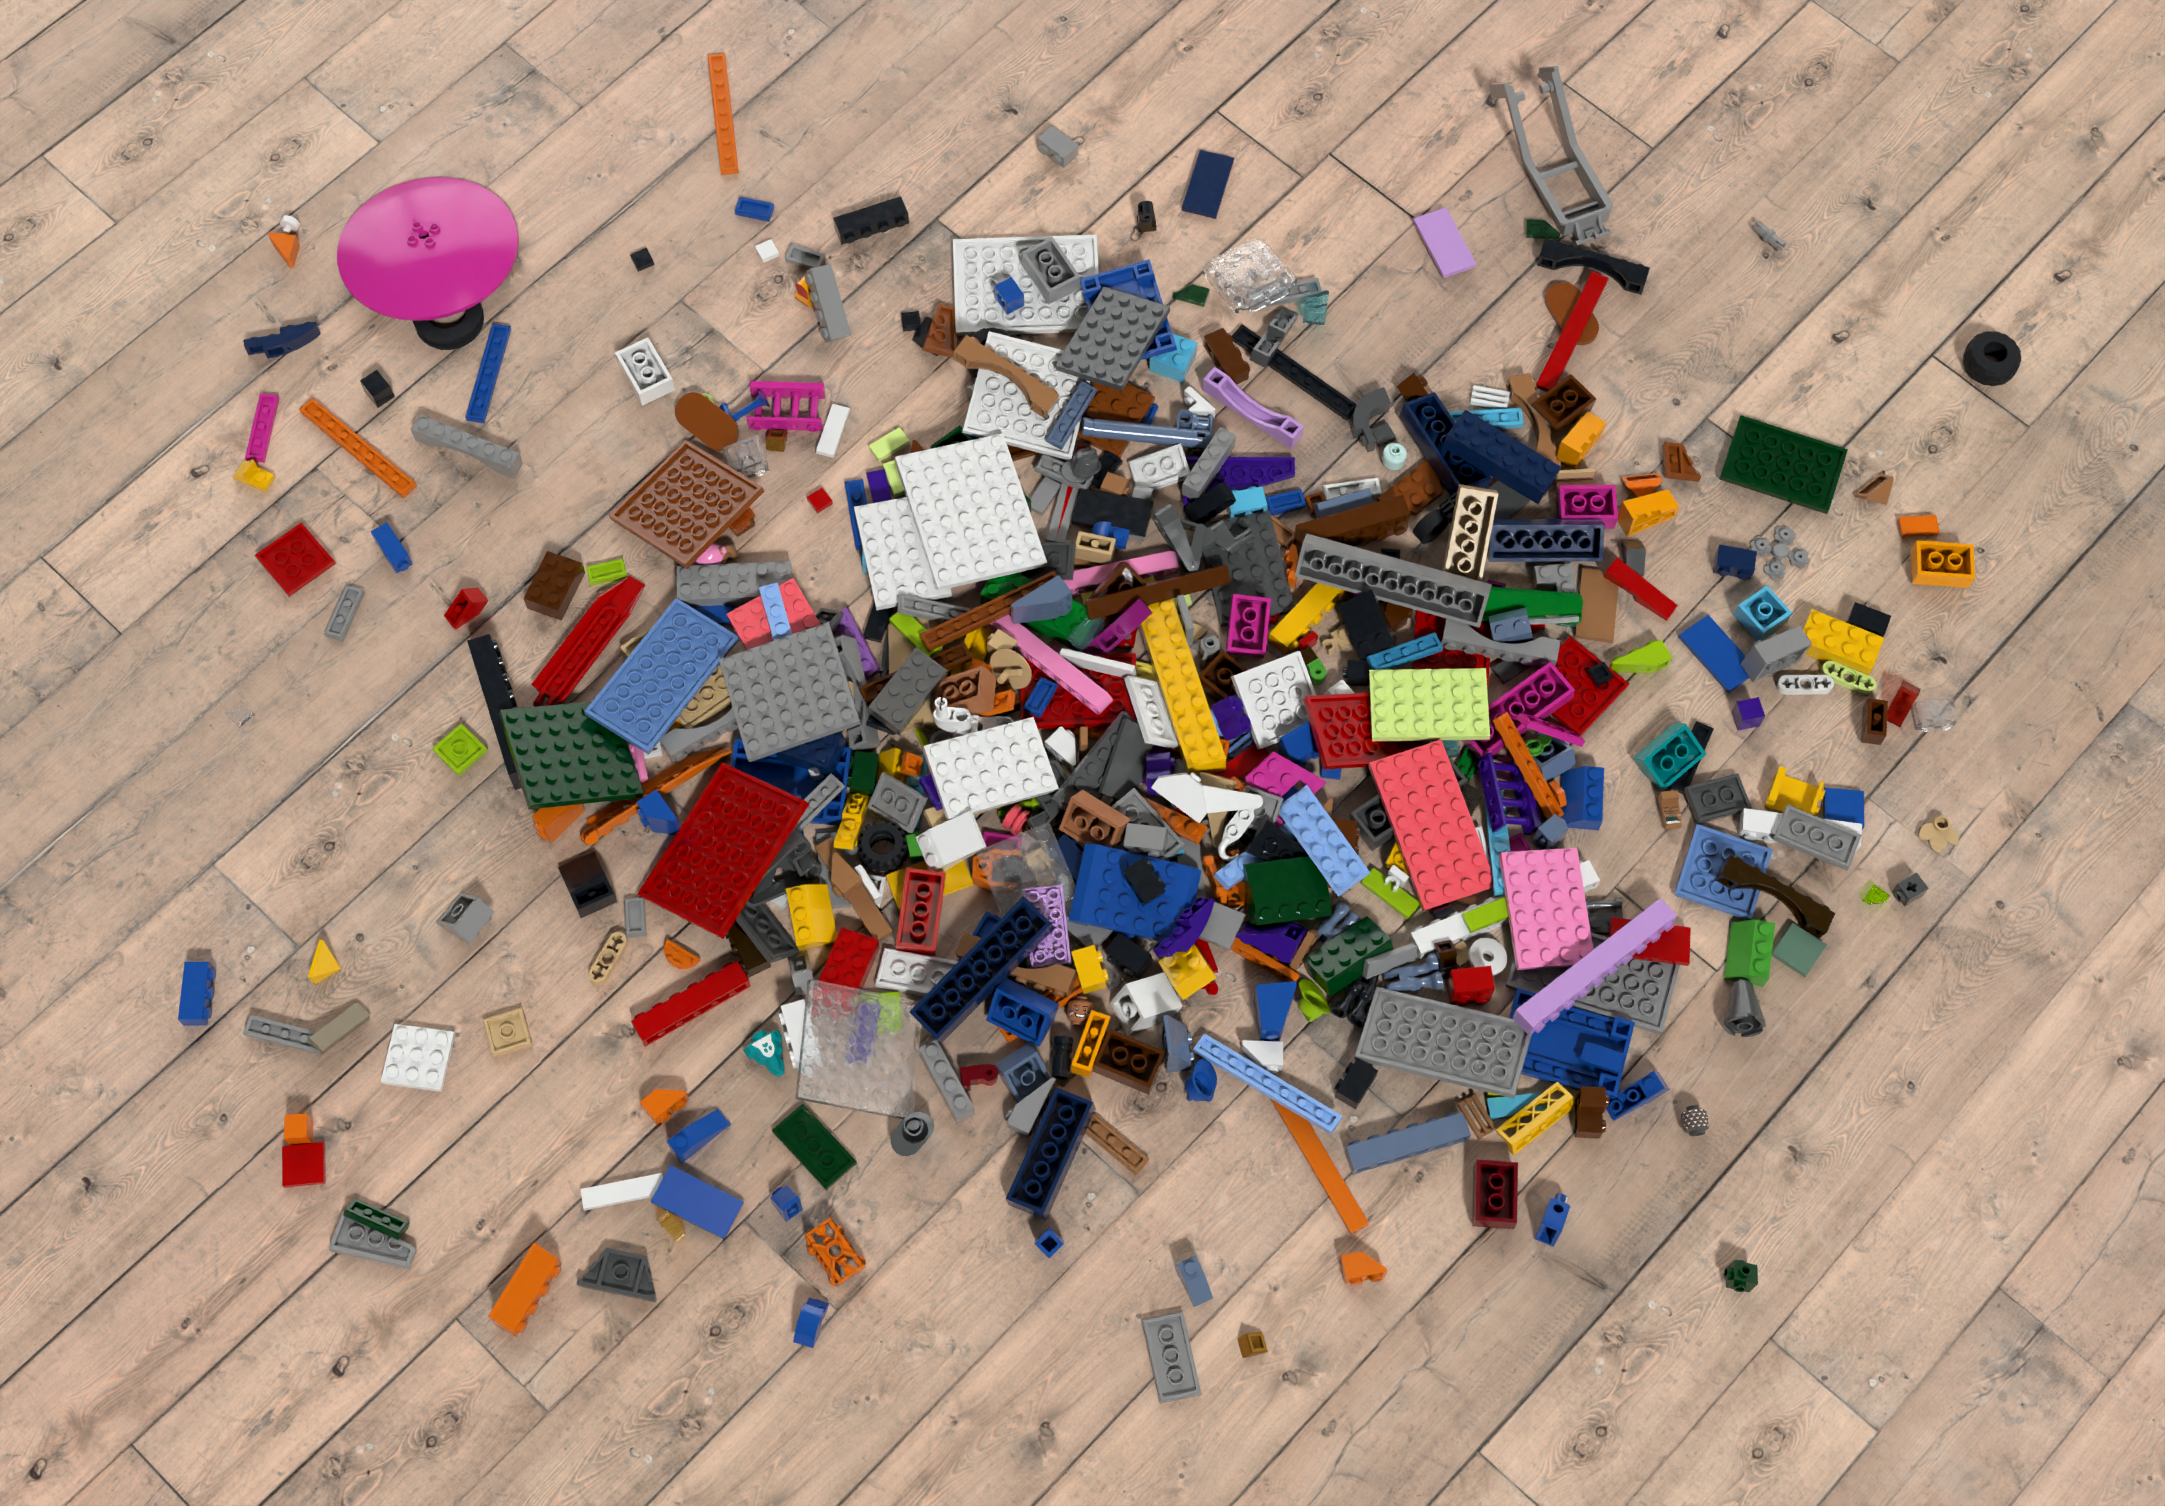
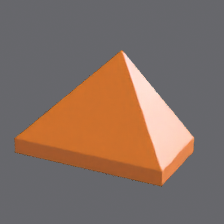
[1621,473,1662,497]

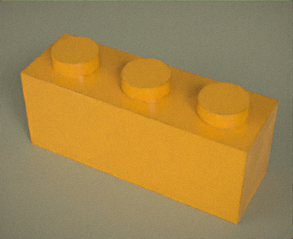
[1071,1010,1111,1079]

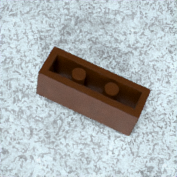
[1203,328,1250,385]

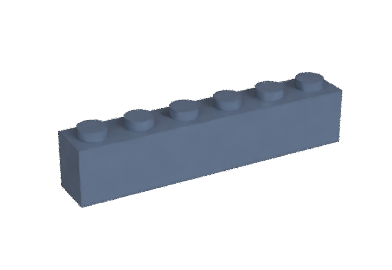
[1345,1112,1471,1175]

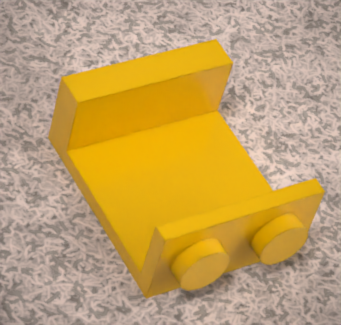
[1764,766,1825,816]

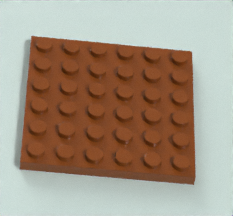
[609,440,765,569]

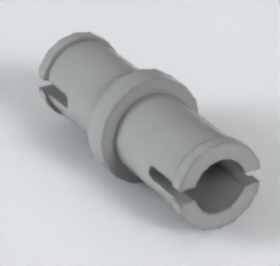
[1752,221,1786,252]

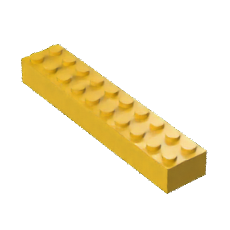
[1139,599,1226,777]

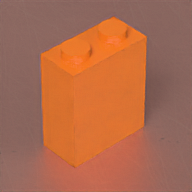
[532,804,585,843]

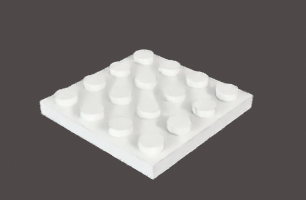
[1231,651,1316,750]

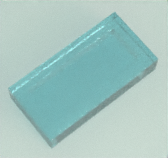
[1067,616,1107,652]

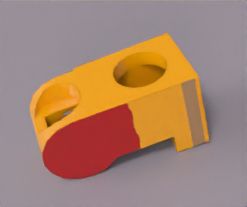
[795,274,813,308]

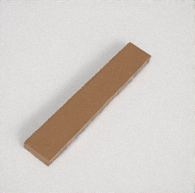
[814,837,893,941]
[1047,1082,1149,1175]

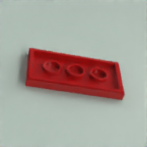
[1609,917,1691,966]

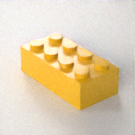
[1802,609,1884,675]

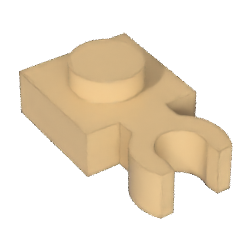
[1321,624,1352,655]

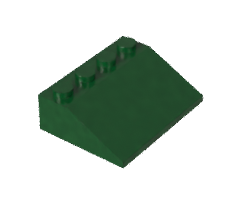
[1243,856,1332,925]

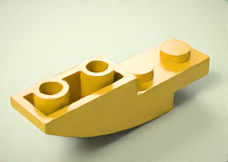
[834,793,869,850]

